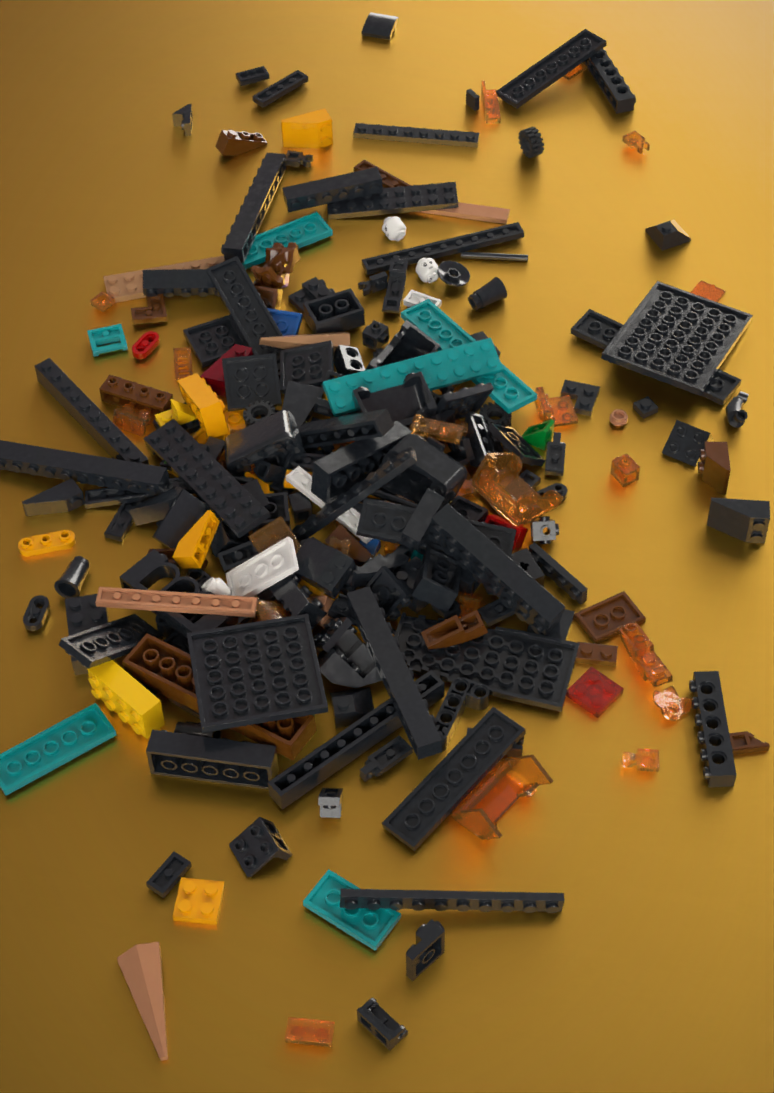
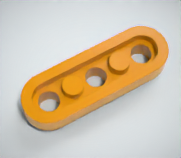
[18,530,76,557]

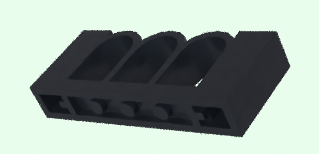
[120,549,238,639]

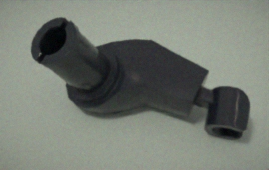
[725,391,749,428]

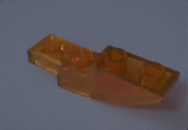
[617,621,673,687]

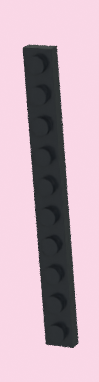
[362,222,524,275]
[340,889,565,913]

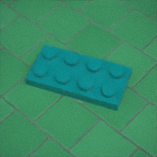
[303,869,401,951]

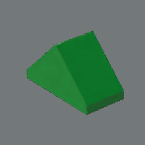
[522,419,554,451]

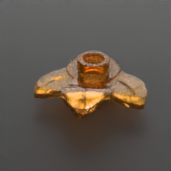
[653,686,692,721]

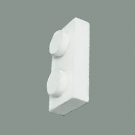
[403,290,442,308]

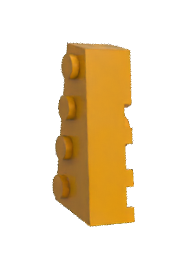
[177,373,229,438]

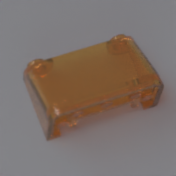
[472,452,564,526]

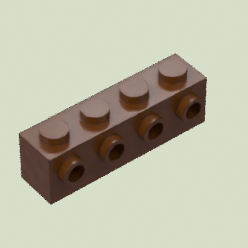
[99,375,173,418]

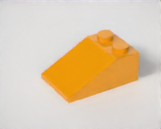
[281,108,333,148]

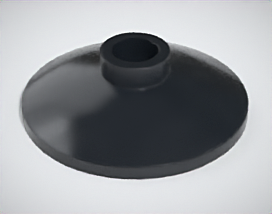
[437,261,470,287]

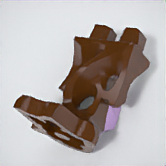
[251,242,301,290]

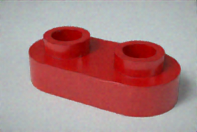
[132,331,160,359]

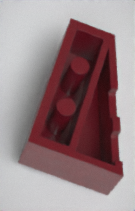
[200,344,253,397]

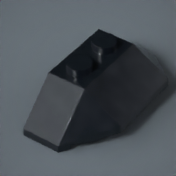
[462,411,508,471]

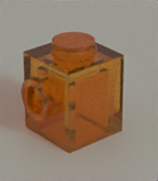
[610,453,640,487]

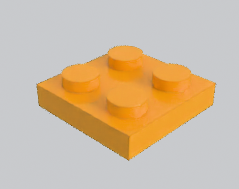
[173,877,225,925]

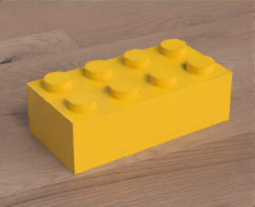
[87,660,165,739]

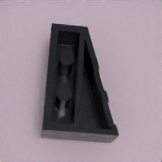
[269,573,327,630]

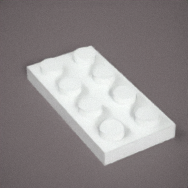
[225,536,299,597]

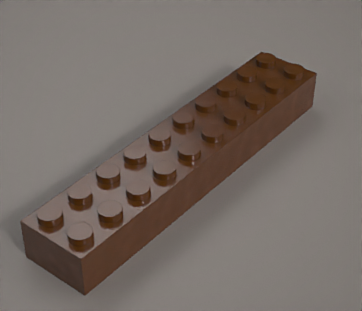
[122,634,317,761]

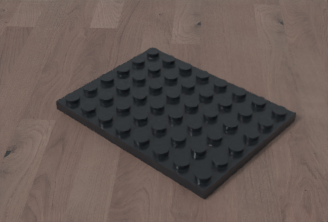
[601,281,753,396]

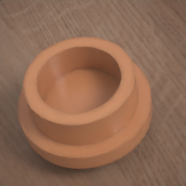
[610,409,628,426]

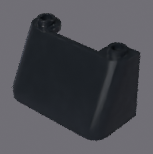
[365,320,440,370]
[352,372,438,428]
[224,410,305,477]

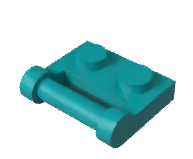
[87,324,128,357]

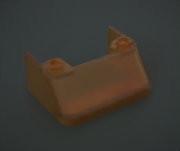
[450,755,553,840]

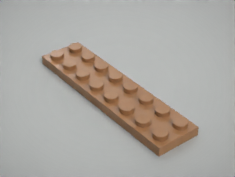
[103,256,225,304]

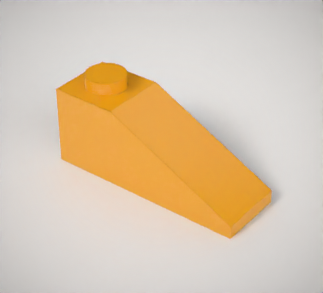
[172,510,220,569]

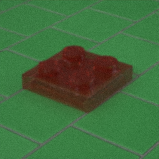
[566,666,624,718]

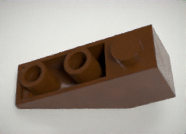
[215,130,268,156]

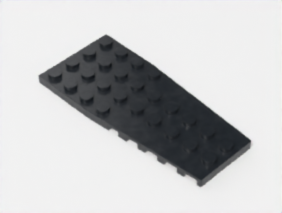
[394,612,580,712]

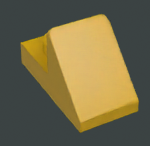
[155,399,196,427]

